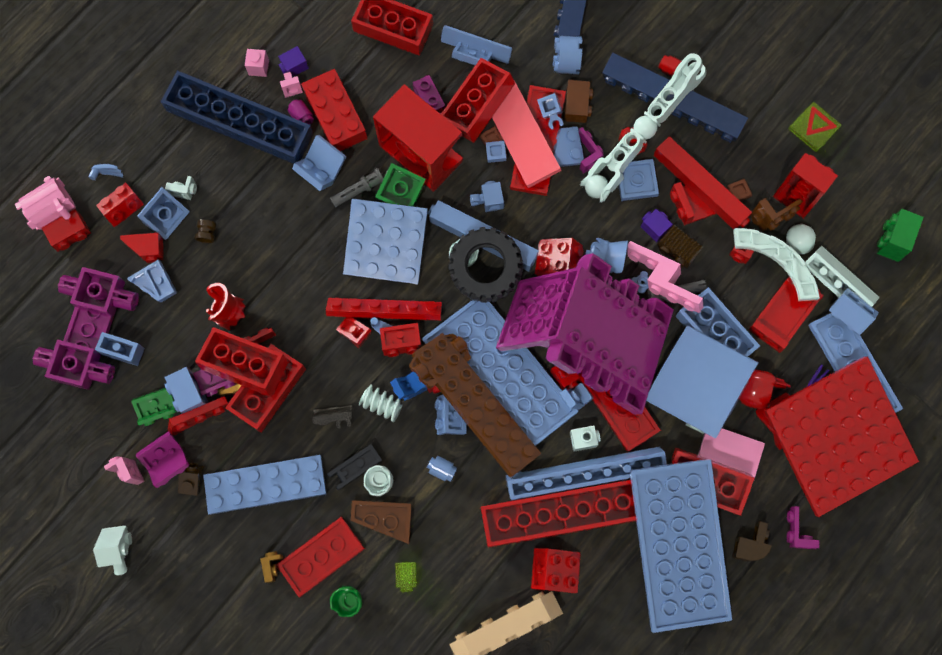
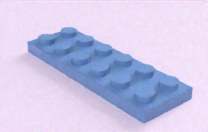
[808,313,903,413]
[204,455,327,515]

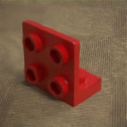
[531,548,580,593]

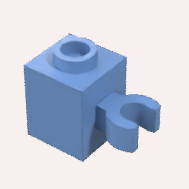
[537,93,564,130]
[470,181,504,212]

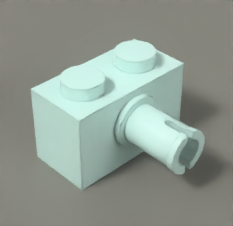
[93,525,132,575]

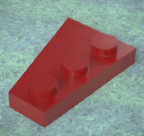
[168,396,228,436]

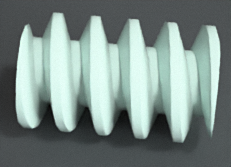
[359,384,403,422]

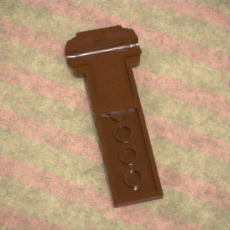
[409,333,541,478]

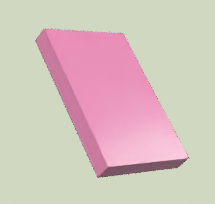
[698,429,765,478]

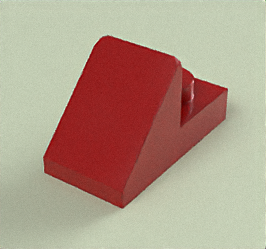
[336,317,371,348]

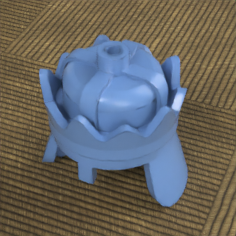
[586,238,628,273]

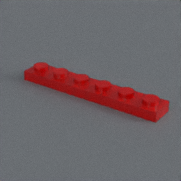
[326,298,442,320]

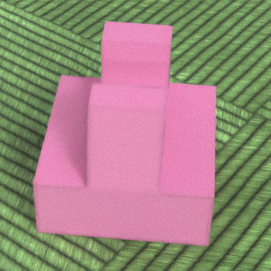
[280,72,303,98]

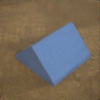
[137,187,190,240]

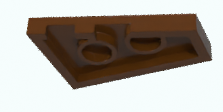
[350,500,412,544]

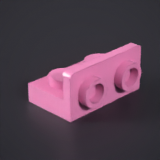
[104,456,144,485]

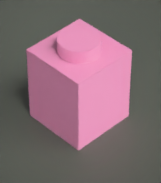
[245,49,269,77]

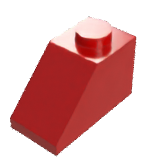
[120,233,164,263]

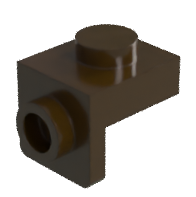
[178,463,204,496]

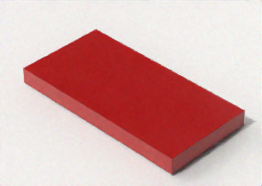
[277,516,365,598]

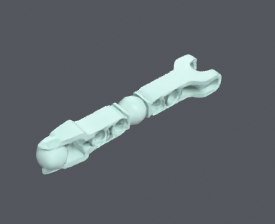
[580,54,706,202]

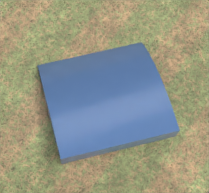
[646,326,759,439]

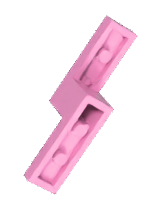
[627,241,703,313]

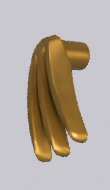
[217,384,241,396]

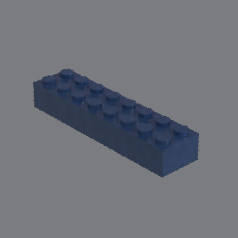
[602,52,748,143]
[161,71,313,164]

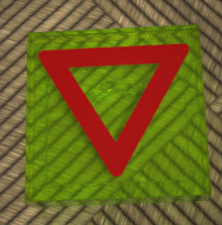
[788,102,842,152]

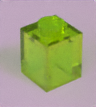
[395,562,417,592]

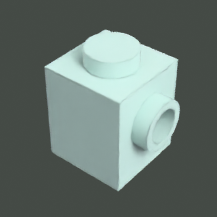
[570,426,601,452]

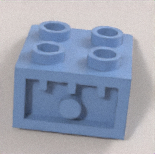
[292,135,346,191]

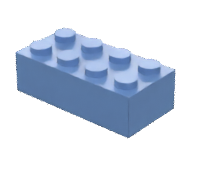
[676,287,760,357]

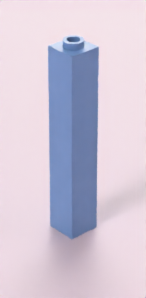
[428,200,539,272]

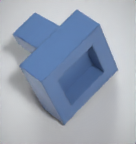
[486,141,506,163]

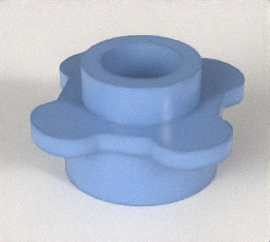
[632,271,649,294]

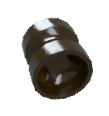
[195,219,217,243]

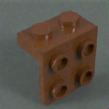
[751,198,803,232]

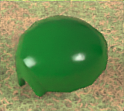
[330,586,362,617]

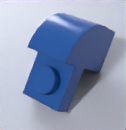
[390,372,428,401]

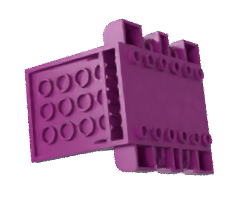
[496,253,674,414]

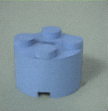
[553,36,582,74]

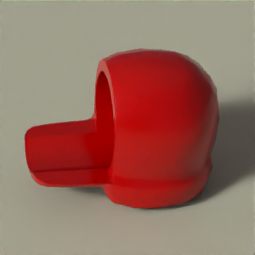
[739,369,791,409]

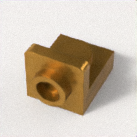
[261,551,283,583]

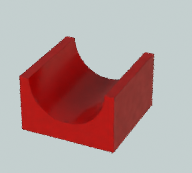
[373,84,463,192]

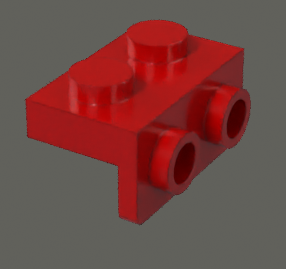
[96,183,143,227]

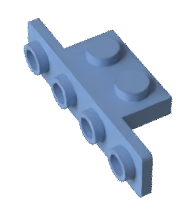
[441,25,512,65]

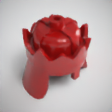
[206,283,245,330]

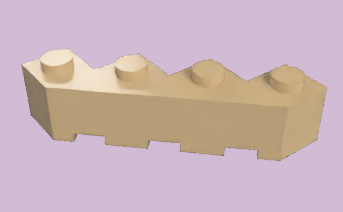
[449,591,563,655]

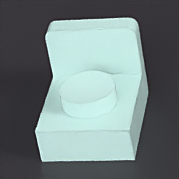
[165,176,197,200]

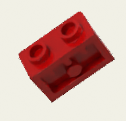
[380,323,422,357]

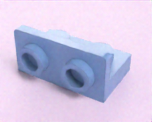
[435,395,466,435]

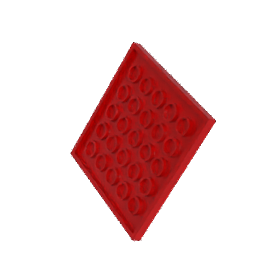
[763,356,919,517]

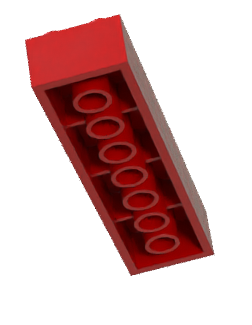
[481,480,636,548]

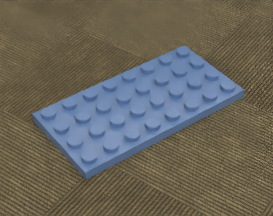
[422,300,579,446]
[630,459,732,633]

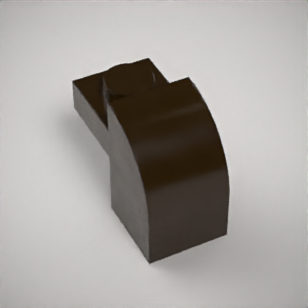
[732,522,772,561]

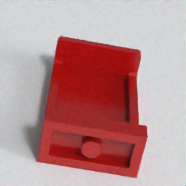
[749,276,823,353]

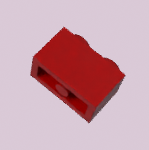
[42,209,91,251]

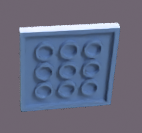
[343,199,428,284]

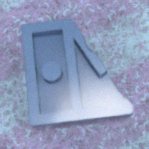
[553,127,584,167]
[127,260,177,302]

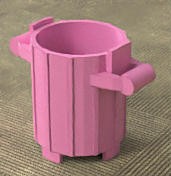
[15,176,76,230]

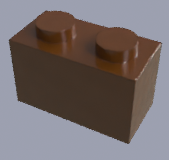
[564,80,593,123]

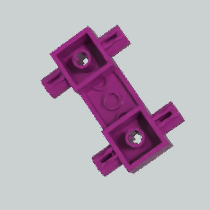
[32,267,139,390]

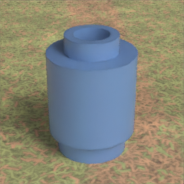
[427,455,457,482]

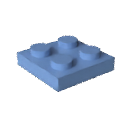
[619,159,659,201]

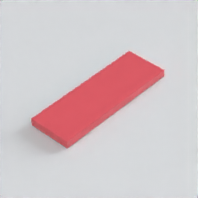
[492,80,562,188]

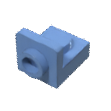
[560,383,593,410]

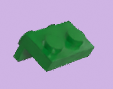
[131,388,176,426]

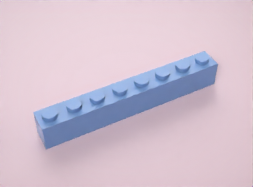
[505,447,667,500]

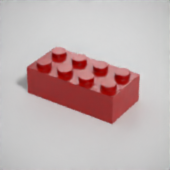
[351,0,433,56]
[441,58,516,143]
[301,69,367,151]
[773,153,838,219]
[195,327,288,397]
[225,344,306,433]
[670,448,754,516]

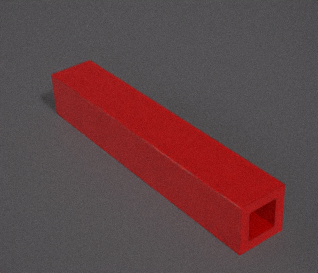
[653,136,752,229]

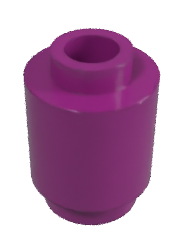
[288,100,314,125]

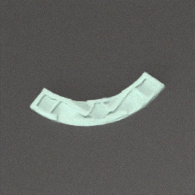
[733,228,820,301]

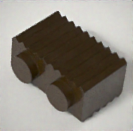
[657,225,703,268]

